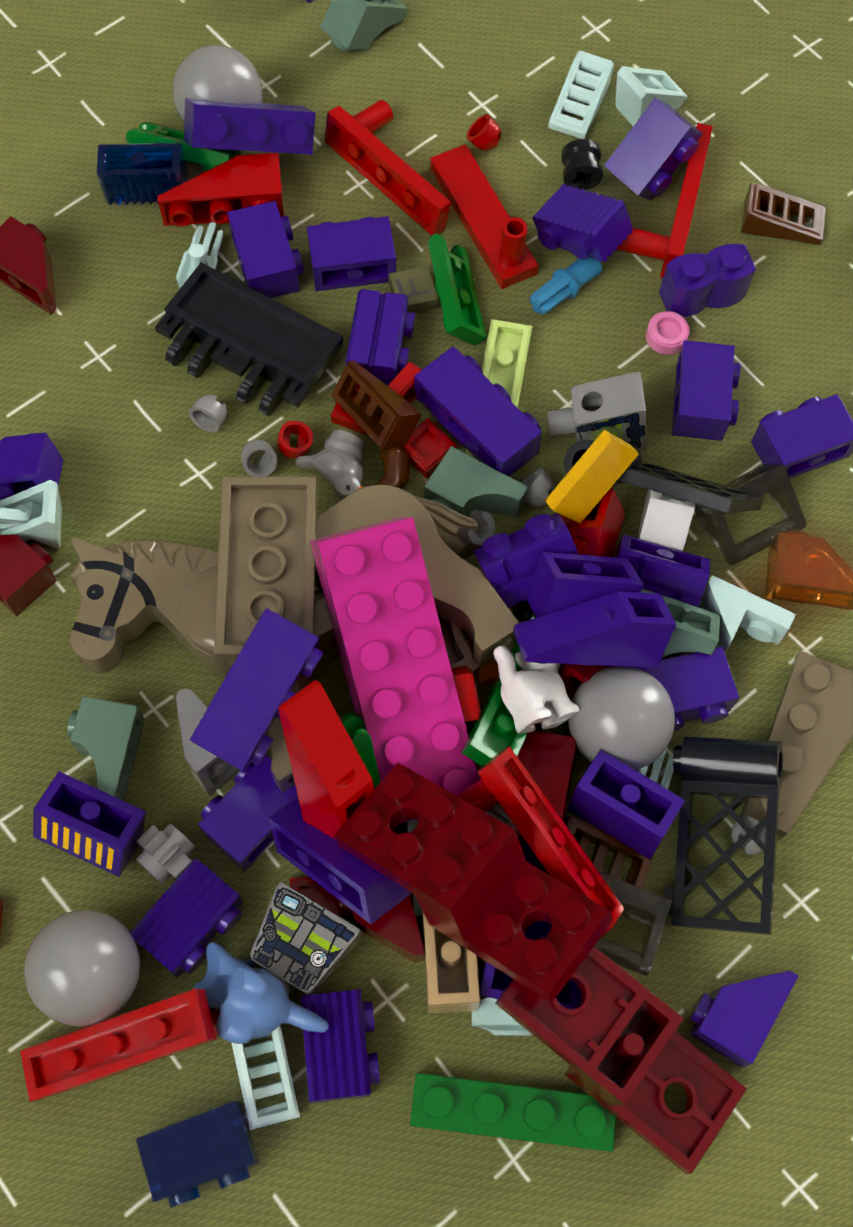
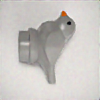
[295,430,364,500]

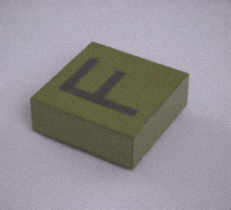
[388,265,439,312]

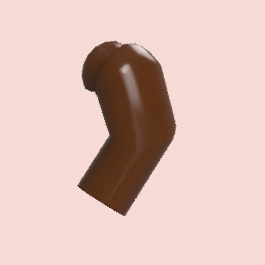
[374,446,409,489]

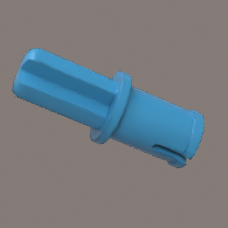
[529,257,602,315]

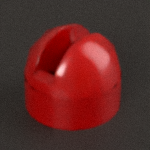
[467,114,501,151]
[277,421,313,459]

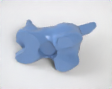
[193,942,329,1044]

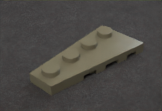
[741,651,853,837]

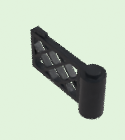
[564,440,764,513]
[663,737,784,935]

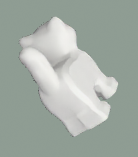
[493,646,580,734]

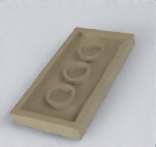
[214,477,317,660]

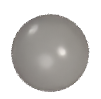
[172,45,263,122]
[568,666,675,770]
[24,910,140,1026]

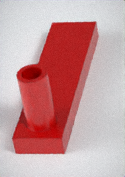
[324,100,451,236]
[617,123,713,278]
[430,144,539,290]
[456,746,624,934]
[20,989,220,1102]

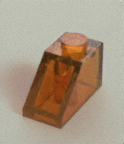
[765,531,853,610]

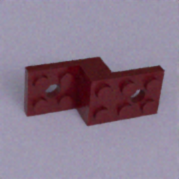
[334,762,613,1003]
[495,927,747,1174]

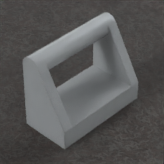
[176,688,240,796]

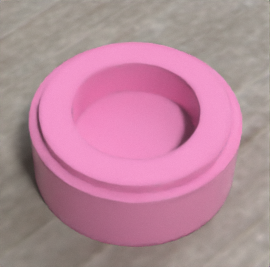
[646,311,689,355]

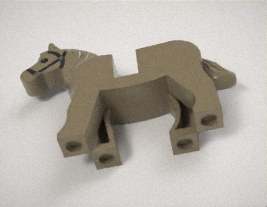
[70,485,519,793]

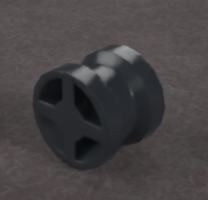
[561,139,603,190]

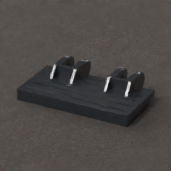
[155,262,343,416]

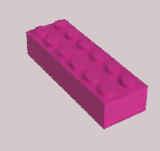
[310,516,479,824]

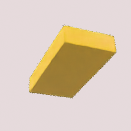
[545,430,639,523]

